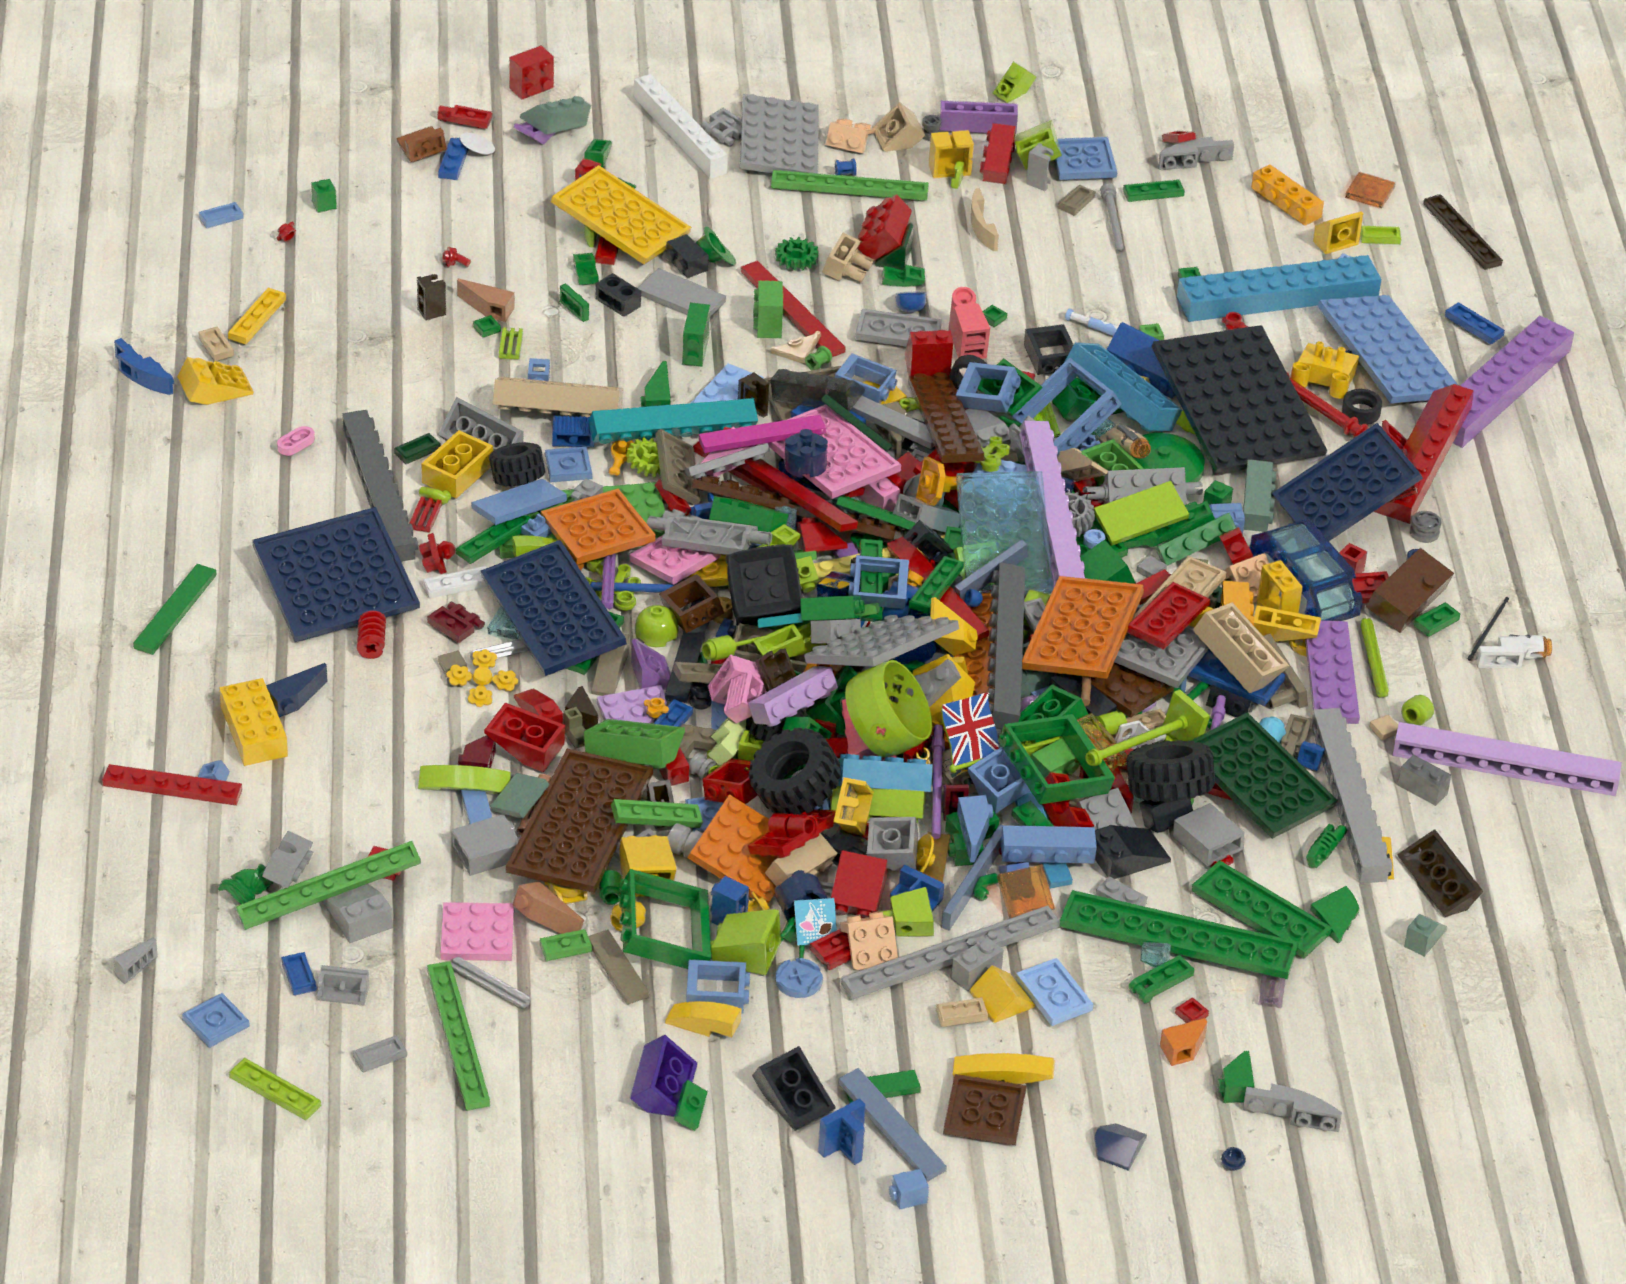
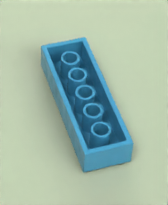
[1064,342,1183,432]

